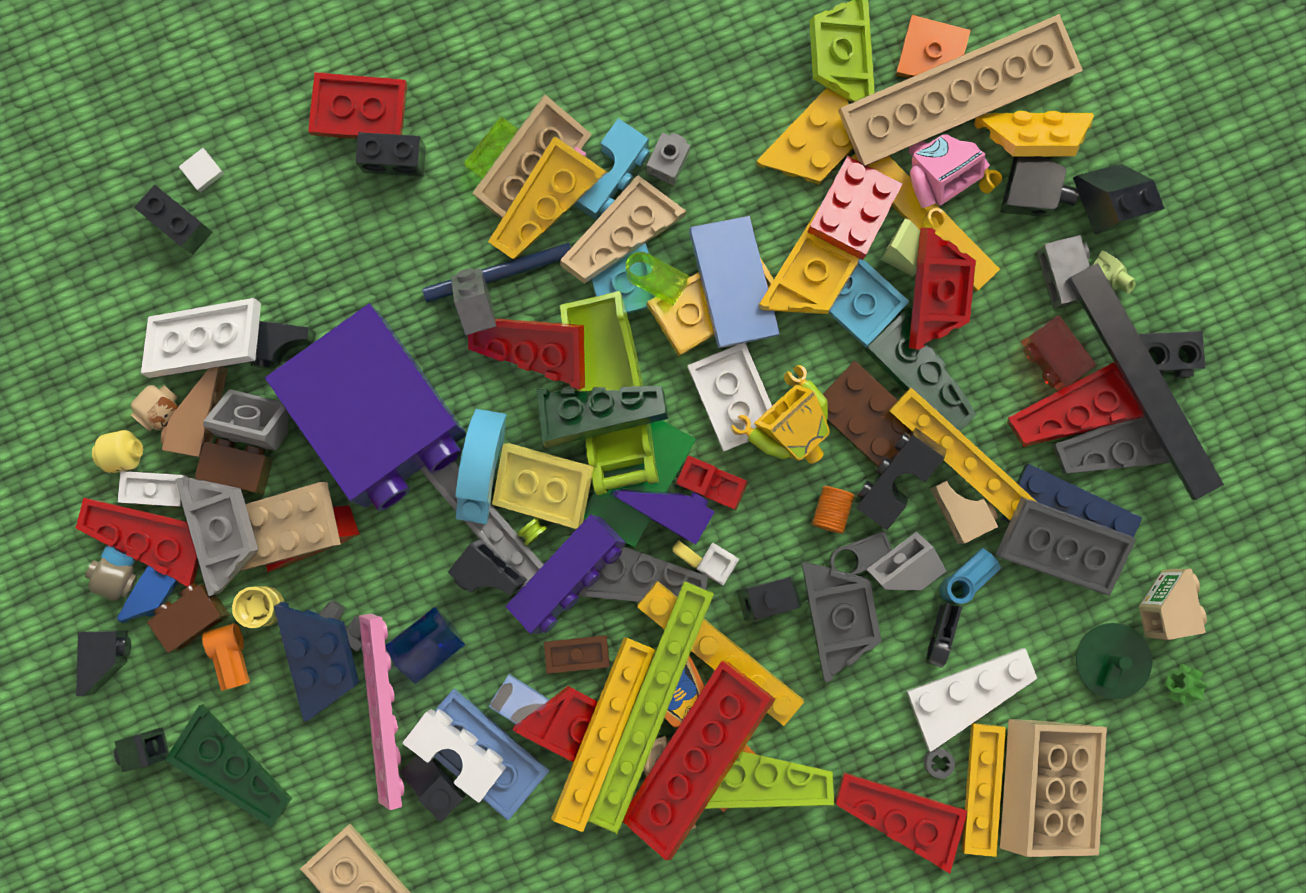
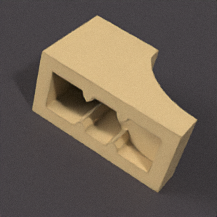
[930,481,998,544]

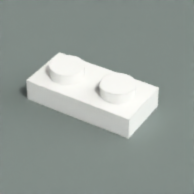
[118,471,187,507]

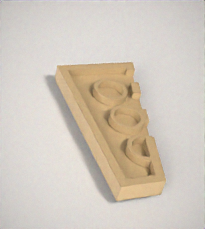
[560,175,686,284]

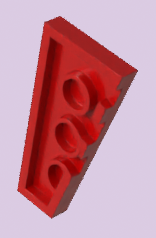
[468,318,585,390]
[1007,362,1145,447]
[75,498,199,587]
[834,772,968,874]

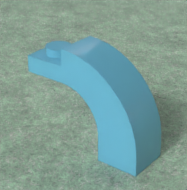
[455,409,507,524]

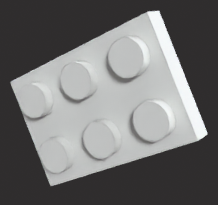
[687,343,772,452]

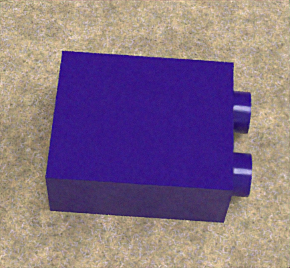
[265,303,467,511]

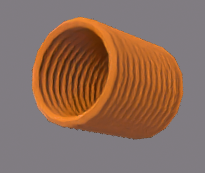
[811,486,855,534]

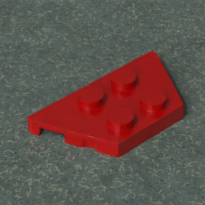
[909,227,976,350]
[513,686,624,777]

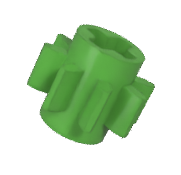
[1163,664,1208,707]

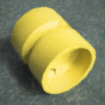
[232,586,284,628]

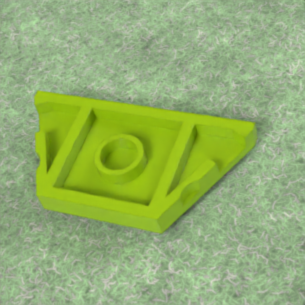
[809,0,875,103]

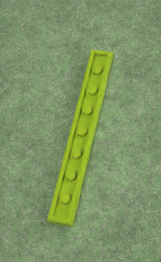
[588,581,714,834]

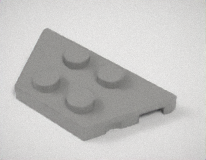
[175,477,258,596]

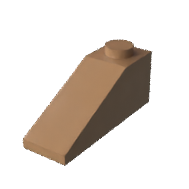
[161,366,228,458]

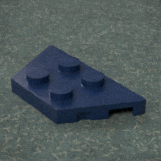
[274,602,359,721]

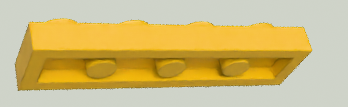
[962,723,1006,857]

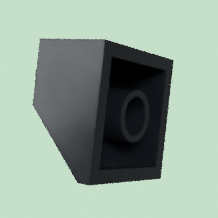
[1073,164,1165,235]

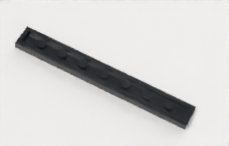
[1067,263,1224,500]

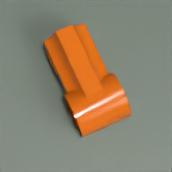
[202,623,250,691]

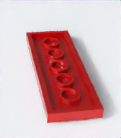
[622,660,776,861]

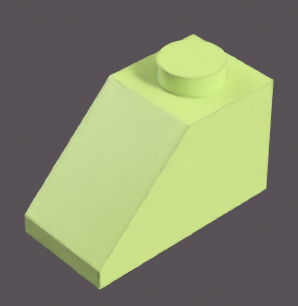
[881,218,920,277]

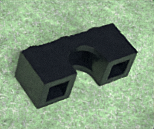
[857,427,946,530]

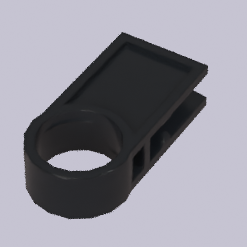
[926,603,962,668]

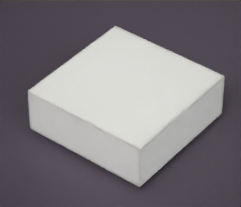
[179,148,224,193]
[696,543,739,586]

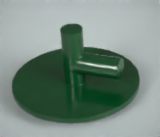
[1076,623,1152,699]

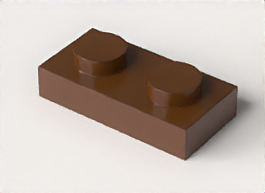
[544,635,610,674]

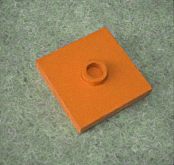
[895,15,971,79]

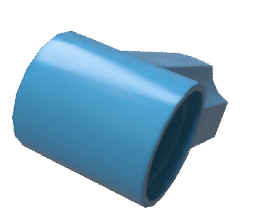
[939,548,1001,604]

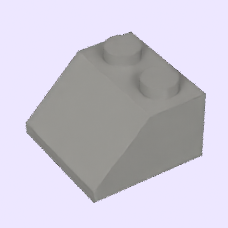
[203,389,289,451]

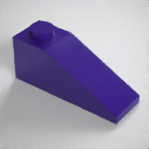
[610,489,715,544]

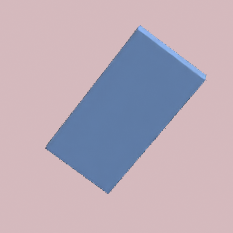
[689,216,780,349]
[434,688,550,820]

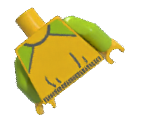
[730,365,830,463]

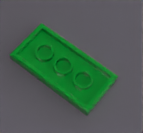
[584,420,696,547]

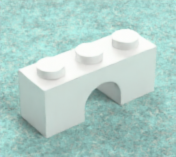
[403,709,506,803]

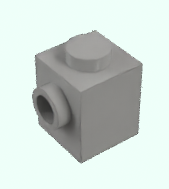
[647,132,690,186]

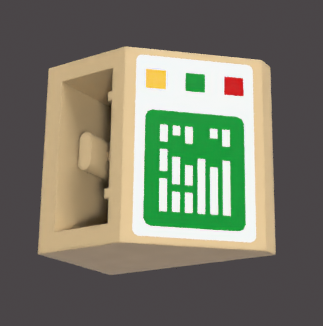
[1139,569,1207,640]

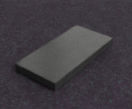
[996,497,1136,596]

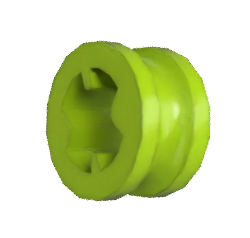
[517,517,548,546]

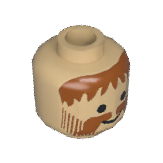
[131,385,178,431]

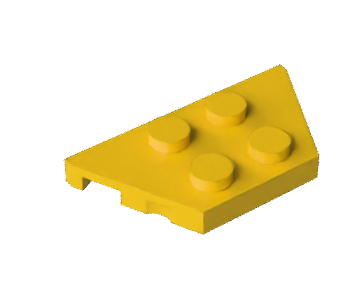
[756,88,854,185]
[974,111,1094,156]
[759,206,859,314]

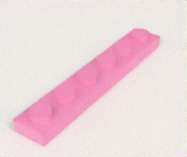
[359,614,404,810]

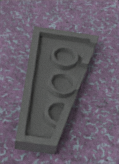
[1052,417,1171,474]
[579,547,708,602]

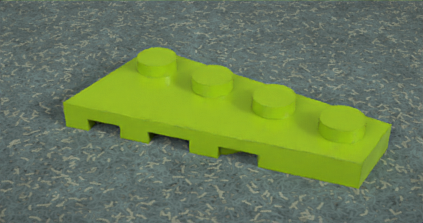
[705,751,834,809]

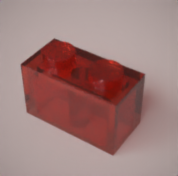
[1021,315,1096,391]

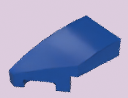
[117,566,178,624]

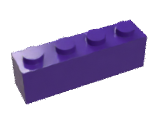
[505,514,626,634]

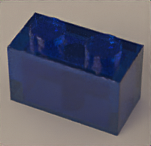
[385,607,465,684]

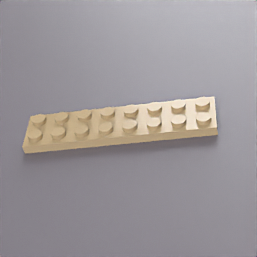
[838,14,1083,166]

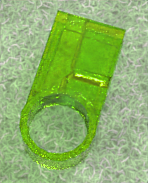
[626,252,689,306]

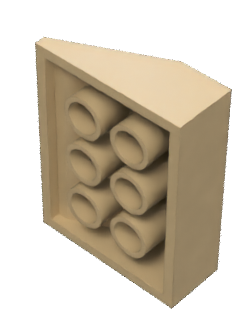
[1000,719,1107,857]

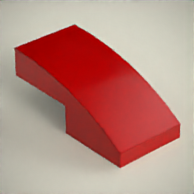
[676,455,749,511]

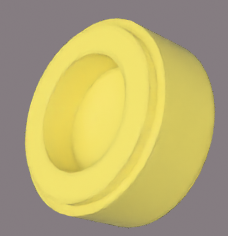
[672,540,703,568]

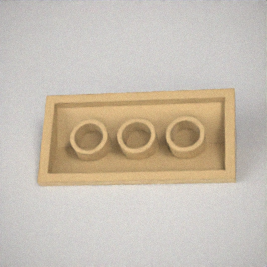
[472,95,592,219]

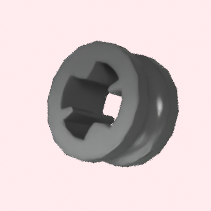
[923,748,955,779]

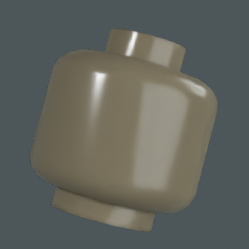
[85,558,137,601]

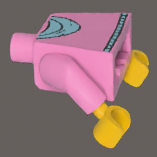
[909,135,1002,228]

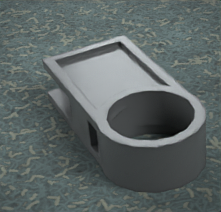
[829,531,892,575]

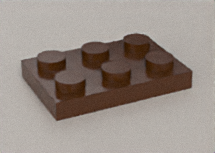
[823,361,912,467]

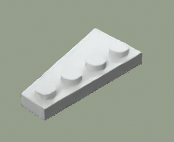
[906,648,1037,752]

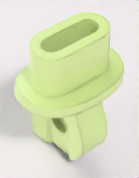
[1093,250,1136,294]

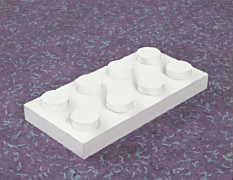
[141,298,261,378]

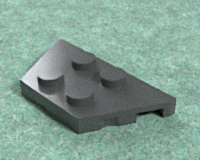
[801,561,881,682]

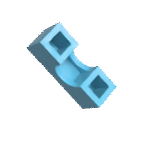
[574,118,650,220]

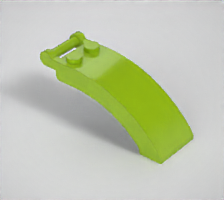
[560,291,659,495]

